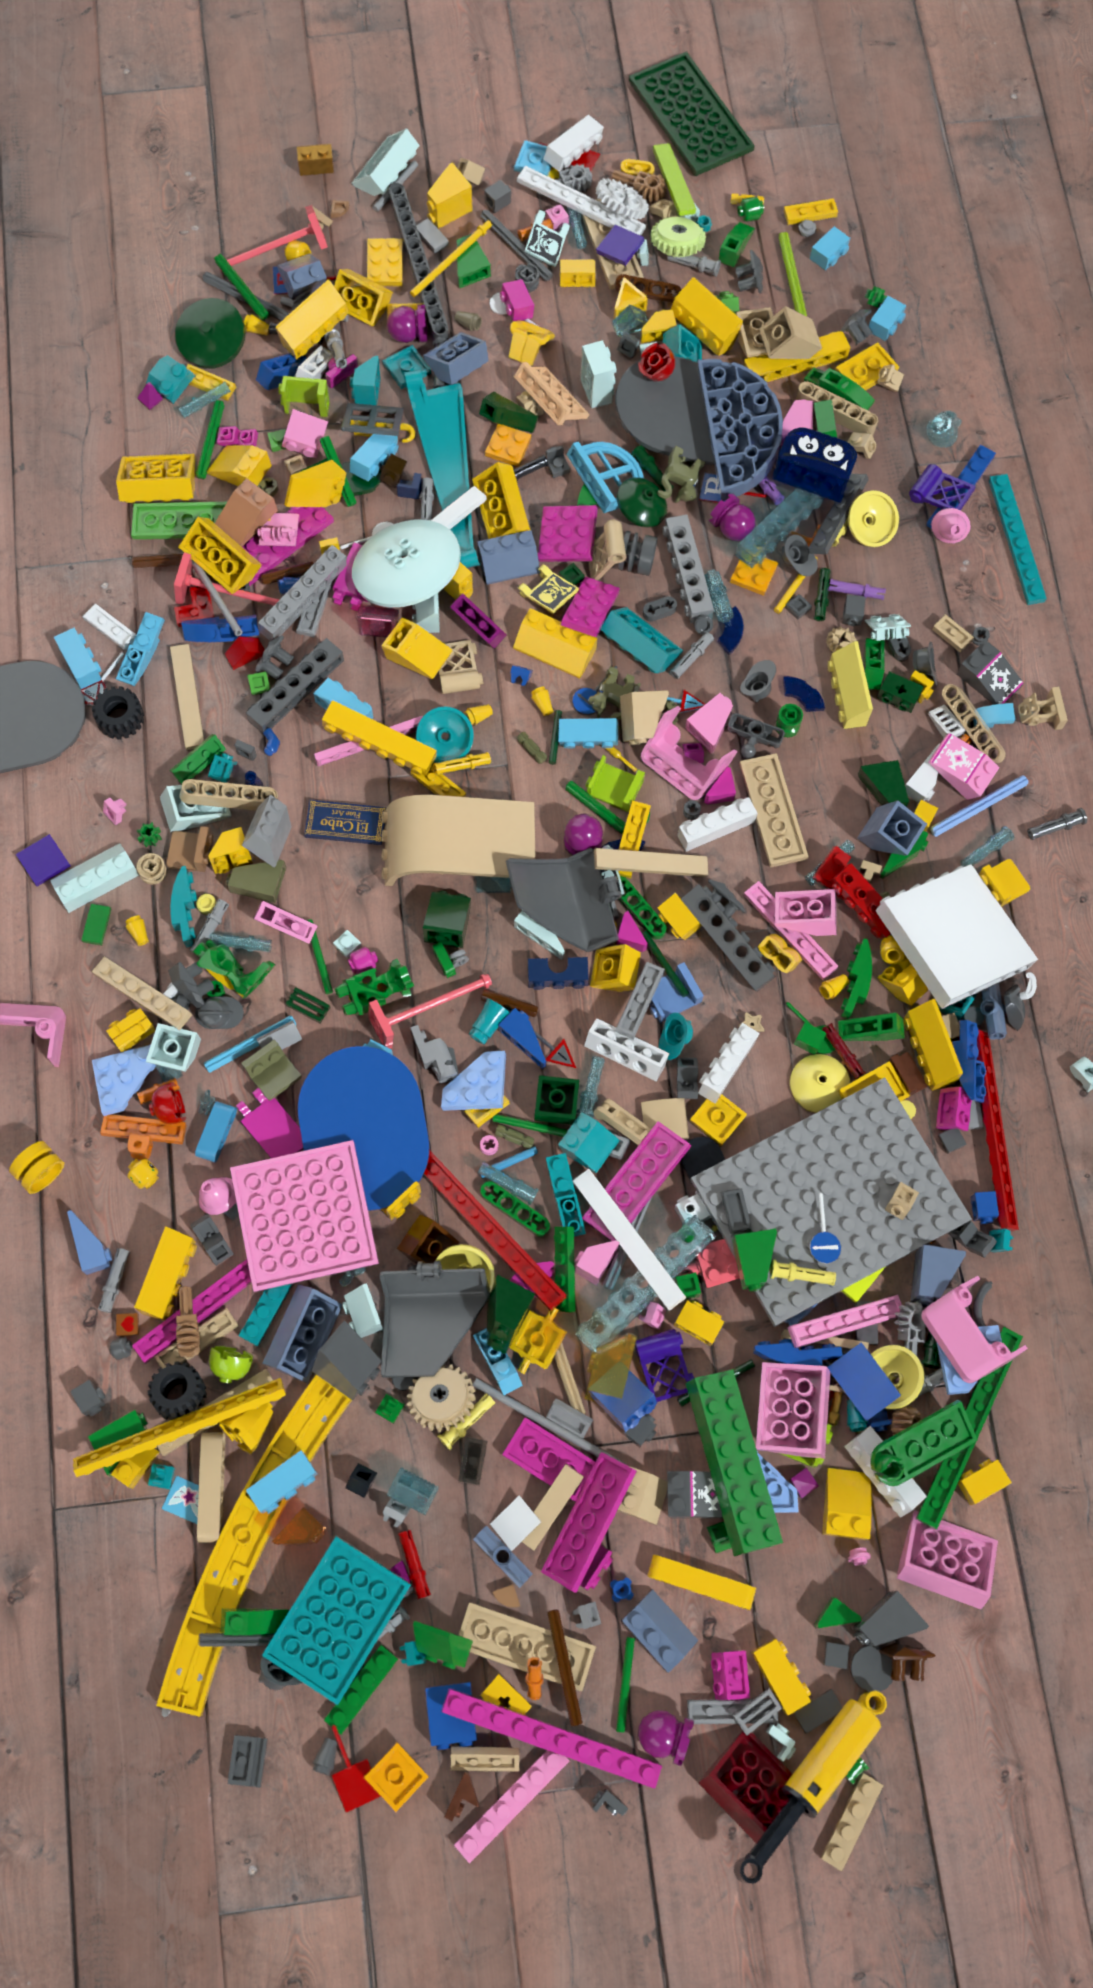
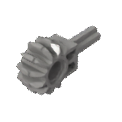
[538,163,592,195]
[894,1301,927,1356]

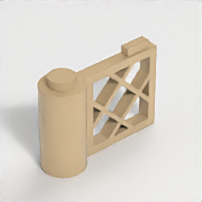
[589,520,626,581]
[439,640,483,694]

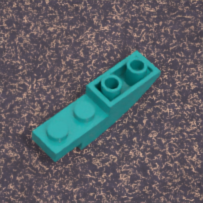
[170,865,197,948]
[545,1153,586,1237]

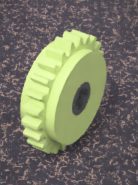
[650,217,706,257]

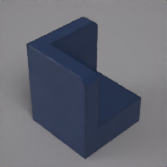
[397,473,422,500]

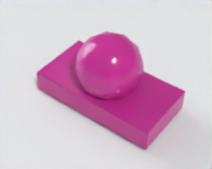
[326,354,358,388]

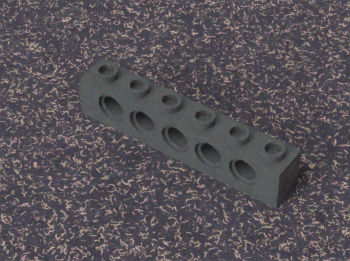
[246,638,344,735]
[681,884,776,992]

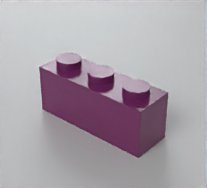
[450,593,507,649]

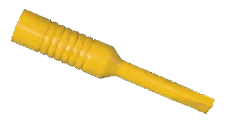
[601,745,637,772]

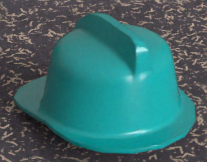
[658,1012,693,1060]

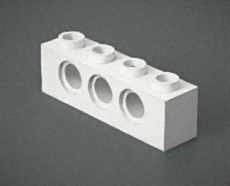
[584,1019,669,1081]

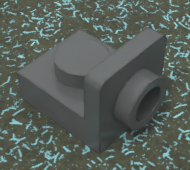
[545,445,570,478]
[591,1788,628,1816]

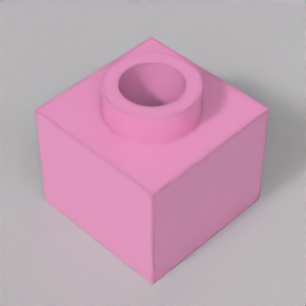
[545,204,569,231]

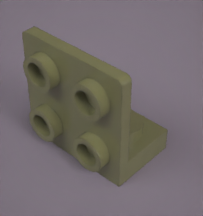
[241,1039,302,1101]

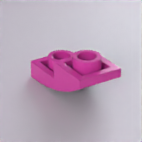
[217,426,258,447]

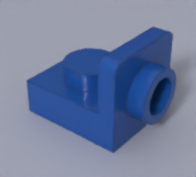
[867,1408,892,1432]

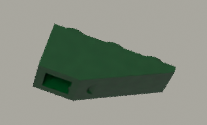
[479,391,539,433]

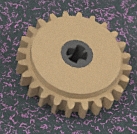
[407,1364,476,1432]

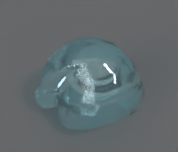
[926,410,962,448]

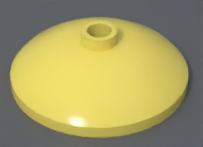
[848,491,899,547]
[790,1054,851,1113]
[436,1245,495,1292]
[871,1345,924,1409]

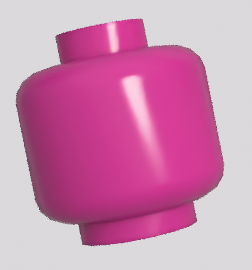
[348,947,379,974]

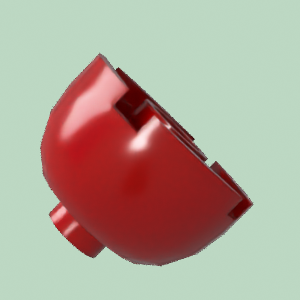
[638,343,676,382]
[149,1082,186,1125]

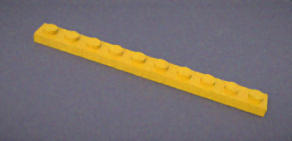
[73,1378,286,1478]

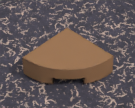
[330,200,350,218]
[493,1584,520,1607]

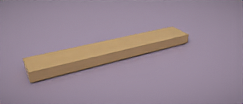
[170,644,204,750]
[594,848,708,877]

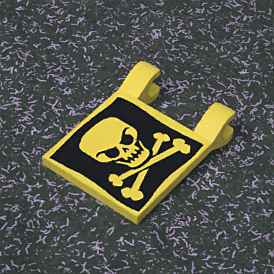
[518,564,579,614]

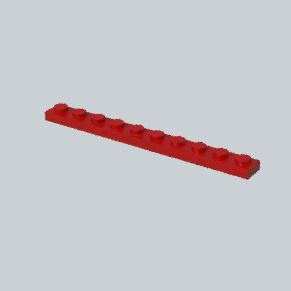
[977,1030,1019,1231]
[423,1149,567,1311]

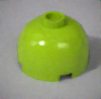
[209,1346,253,1383]

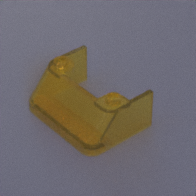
[584,1333,637,1403]

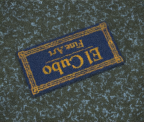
[304,800,387,845]

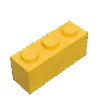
[751,1639,811,1715]

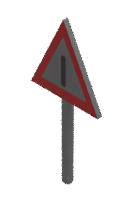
[533,1029,577,1069]

